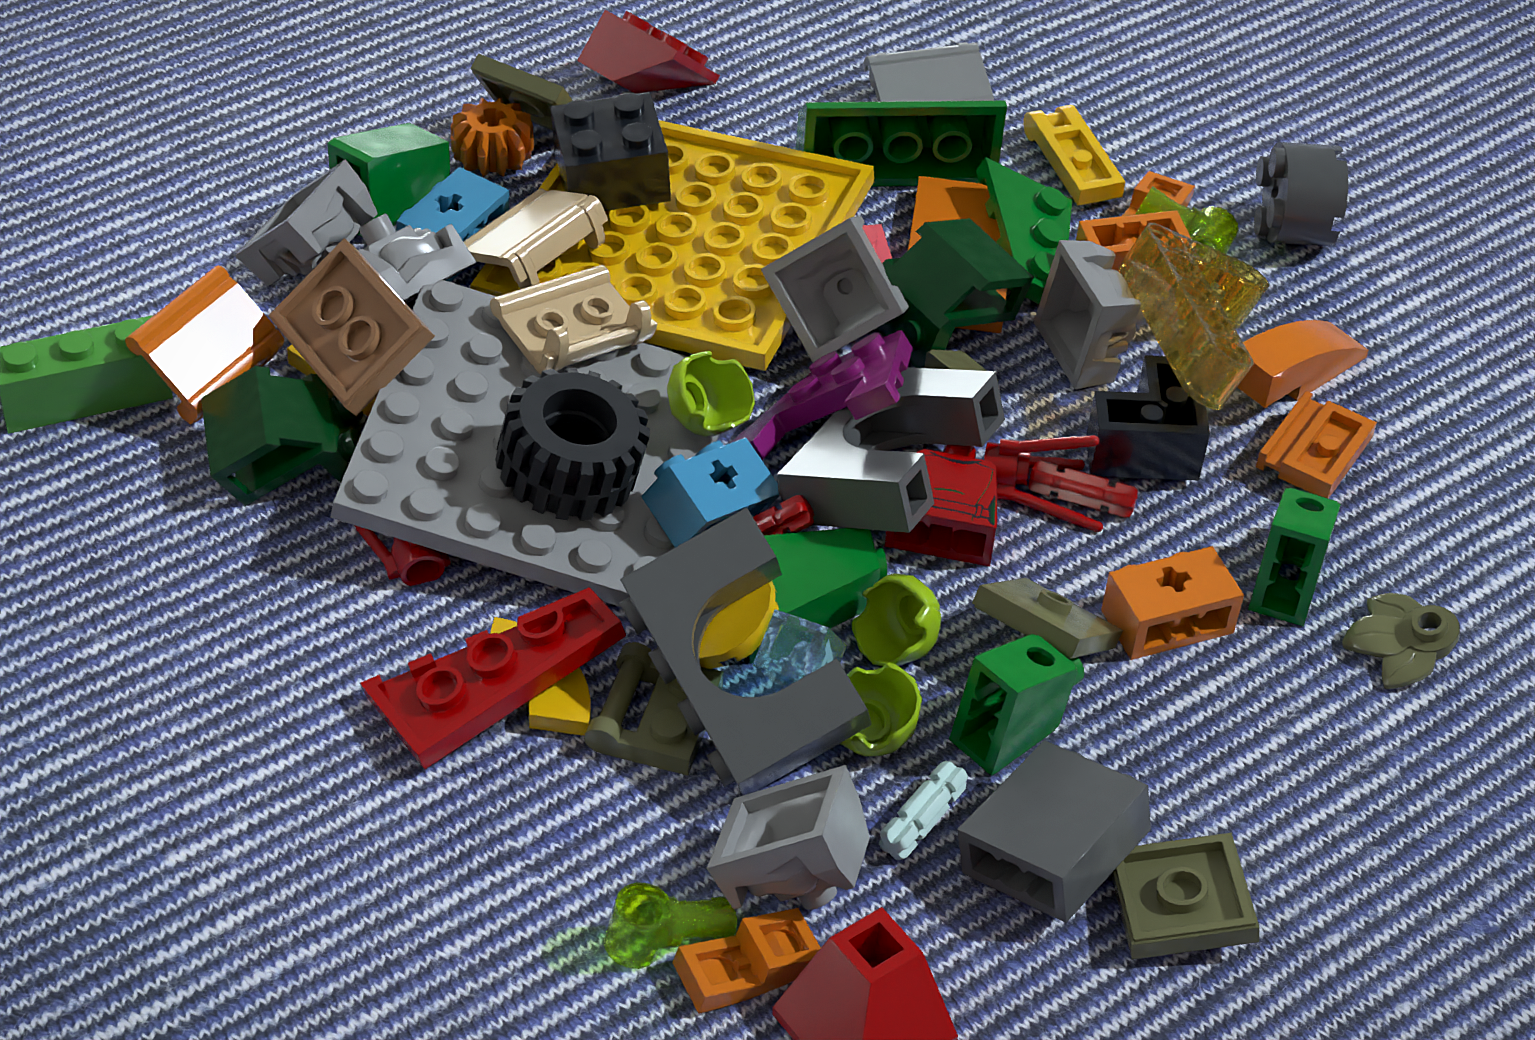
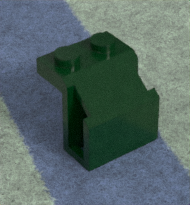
[876,218,1034,368]
[201,366,363,506]

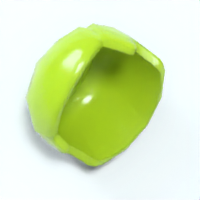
[667,351,755,437]
[852,573,941,667]
[839,662,922,757]

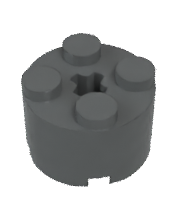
[1254,142,1348,246]

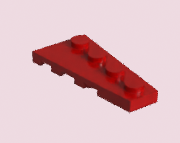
[360,587,626,770]

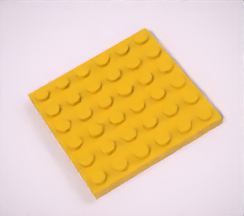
[470,120,874,371]

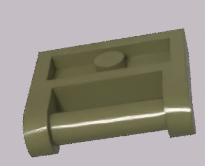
[584,642,724,776]

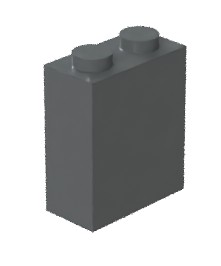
[957,740,1151,923]

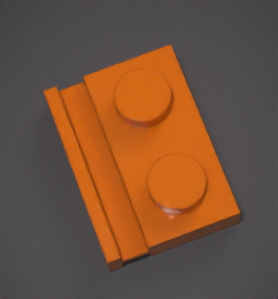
[1256,391,1377,499]

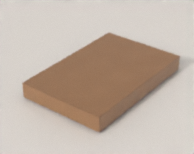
[268,238,435,416]

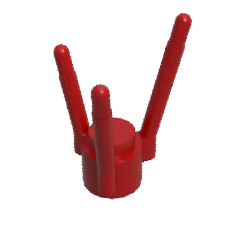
[984,435,1103,532]
[354,525,451,586]

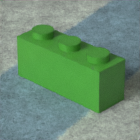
[0,315,173,434]

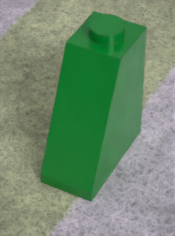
[327,122,450,238]
[748,528,887,664]

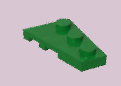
[976,157,1072,304]

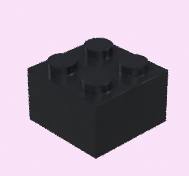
[550,92,671,211]

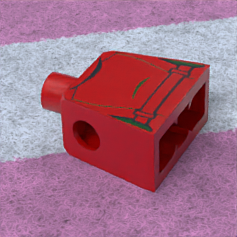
[884,445,997,567]

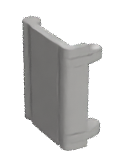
[862,42,994,102]

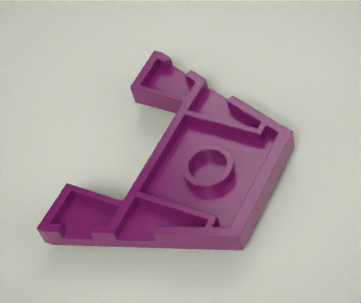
[729,330,912,460]

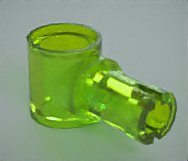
[1136,186,1239,272]
[604,882,737,969]

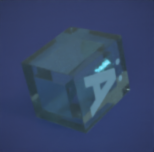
[753,609,847,687]

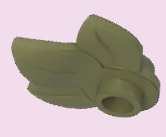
[1342,593,1460,689]

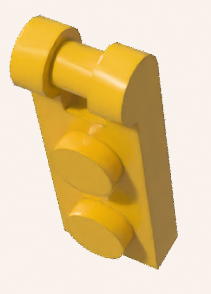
[1023,104,1125,206]

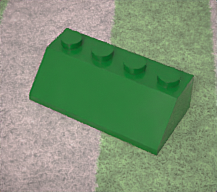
[795,100,1007,187]

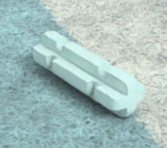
[879,761,968,860]

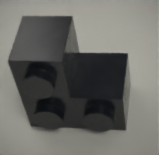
[1086,355,1210,481]

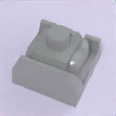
[235,159,378,286]
[358,214,476,303]
[761,216,909,363]
[1034,240,1150,389]
[706,765,870,910]

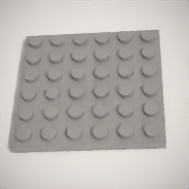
[330,280,718,607]

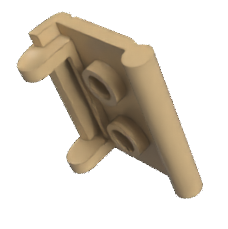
[463,188,608,289]
[490,265,657,374]

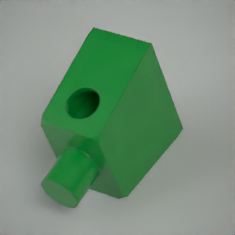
[1248,488,1341,627]
[949,634,1084,776]

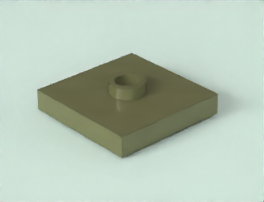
[471,53,573,130]
[972,578,1123,659]
[1111,832,1260,960]

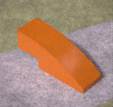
[1226,320,1369,408]

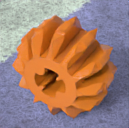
[450,97,534,177]

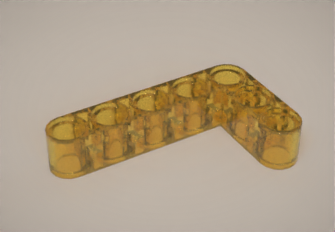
[1118,223,1270,410]

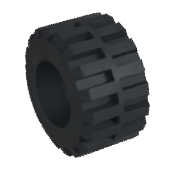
[495,368,650,521]

